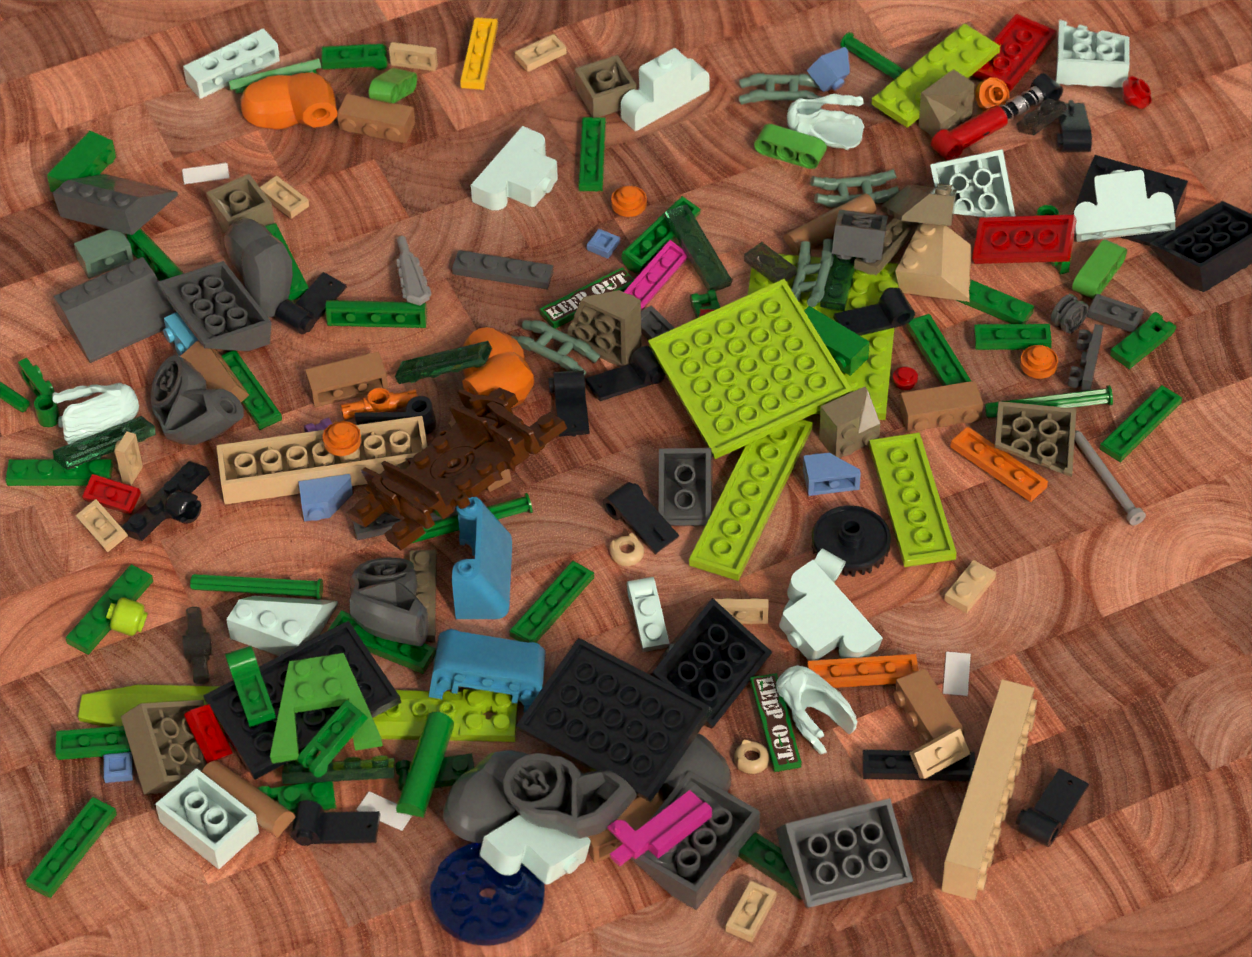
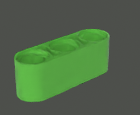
[369,68,417,104]
[754,124,827,169]
[1072,239,1127,299]

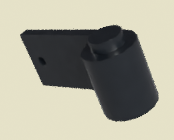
[1056,100,1092,153]
[276,272,347,335]
[833,287,915,336]
[548,370,590,437]
[355,396,437,434]
[602,482,679,555]
[291,800,381,846]

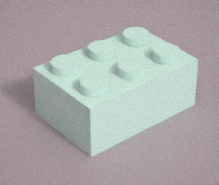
[156,768,259,869]

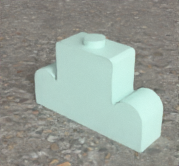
[621,48,709,132]
[471,126,558,210]
[1074,170,1175,242]
[779,560,883,661]
[480,815,591,884]

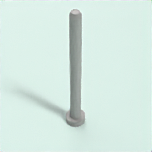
[1074,431,1146,525]

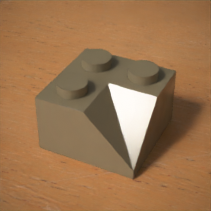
[575,55,637,118]
[919,69,975,137]
[206,174,275,233]
[819,387,880,458]

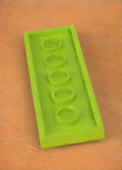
[872,23,1000,128]
[869,432,957,567]

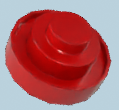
[1122,76,1152,109]

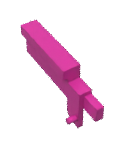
[608,790,712,867]

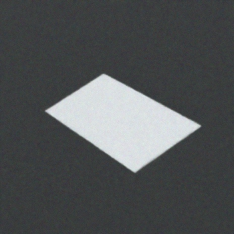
[182,163,229,184]
[943,652,971,696]
[357,791,412,831]

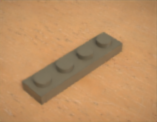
[854,217,919,276]
[410,550,437,642]

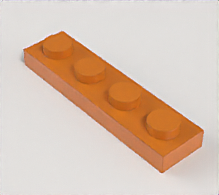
[950,426,1048,502]
[807,654,919,688]

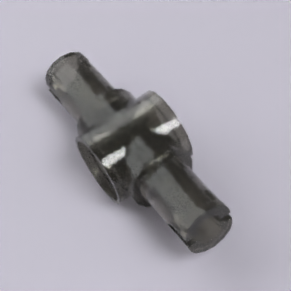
[182,607,213,684]

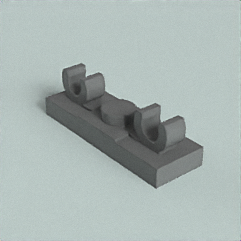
[1068,324,1104,391]

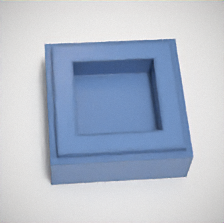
[587,229,620,259]
[104,752,133,783]

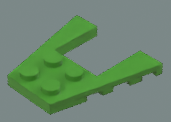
[270,653,383,763]

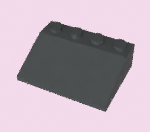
[53,174,178,235]
[53,257,175,363]
[157,261,272,351]
[631,771,760,910]
[776,798,913,909]

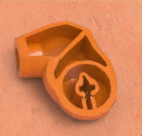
[240,72,337,130]
[460,327,534,408]

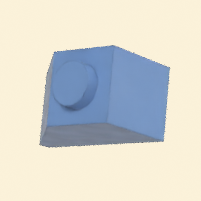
[807,47,850,92]
[803,453,861,496]
[298,474,353,522]

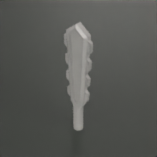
[396,236,431,306]

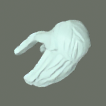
[787,94,865,150]
[52,383,139,448]
[776,665,858,754]

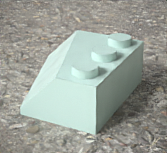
[1056,20,1129,88]
[931,149,1016,217]
[226,596,338,656]

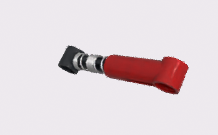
[931,73,1063,160]

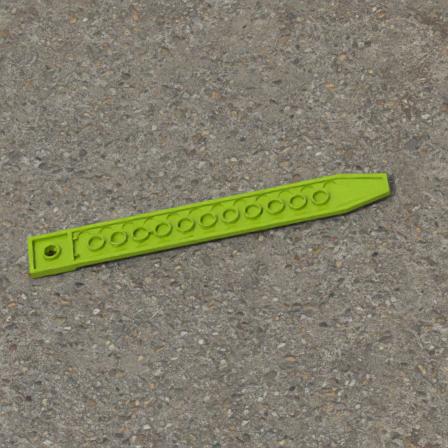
[78,685,518,742]

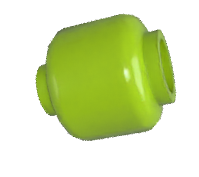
[106,597,148,636]

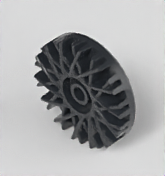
[811,505,891,577]

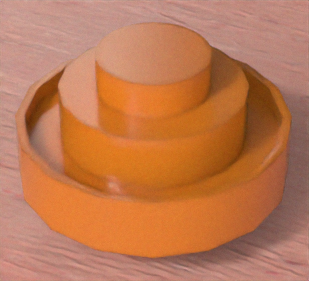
[975,78,1009,111]
[611,186,647,217]
[1020,345,1058,379]
[322,421,362,456]

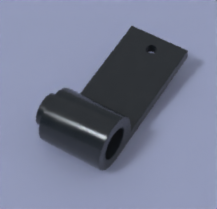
[585,346,666,401]
[1015,768,1089,847]

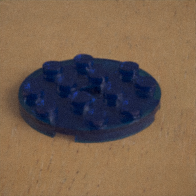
[430,843,545,946]

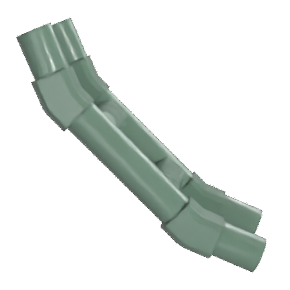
[739,73,822,105]
[810,169,900,208]
[791,239,834,307]
[511,320,601,376]

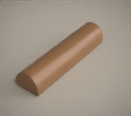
[783,193,877,256]
[202,761,296,838]

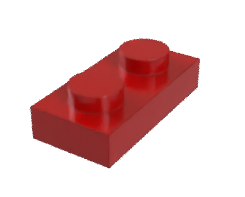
[82,474,141,515]
[184,704,233,764]

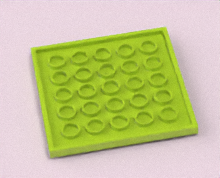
[648,279,853,459]

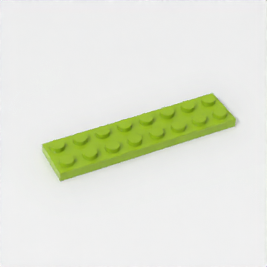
[689,419,813,581]

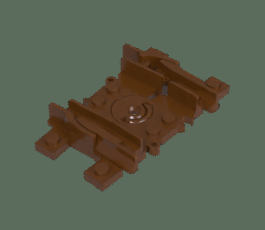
[347,387,567,551]

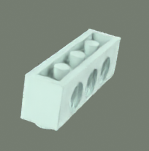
[183,29,280,99]

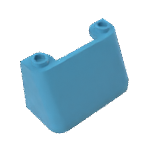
[452,497,512,619]
[429,629,546,713]

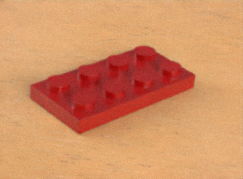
[972,14,1057,92]
[972,214,1077,264]

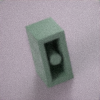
[74,229,134,279]

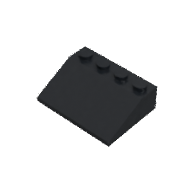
[1072,155,1188,246]
[1150,201,1252,292]
[647,598,772,729]

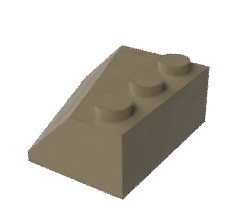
[881,183,957,226]
[567,290,642,367]
[994,401,1076,477]
[121,700,206,794]

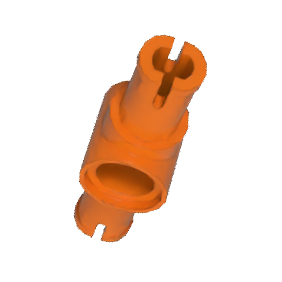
[340,388,417,420]

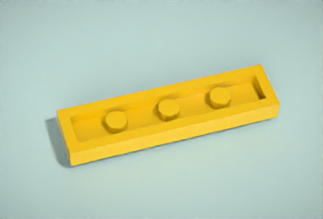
[461,17,498,90]

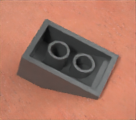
[832,210,888,263]
[658,448,713,526]

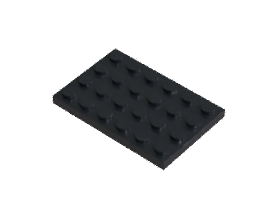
[203,621,401,780]
[516,637,713,802]

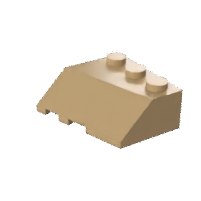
[895,223,971,302]

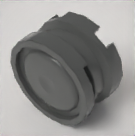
[1050,294,1089,334]

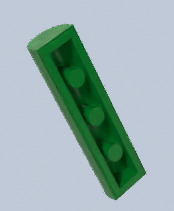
[621,196,701,273]
[127,228,184,281]
[325,300,427,328]
[396,712,454,818]

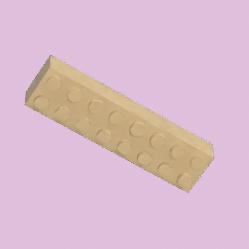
[216,416,427,504]
[942,680,1038,900]

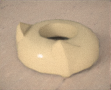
[609,533,644,566]
[734,739,770,774]

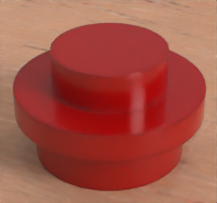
[893,367,918,390]

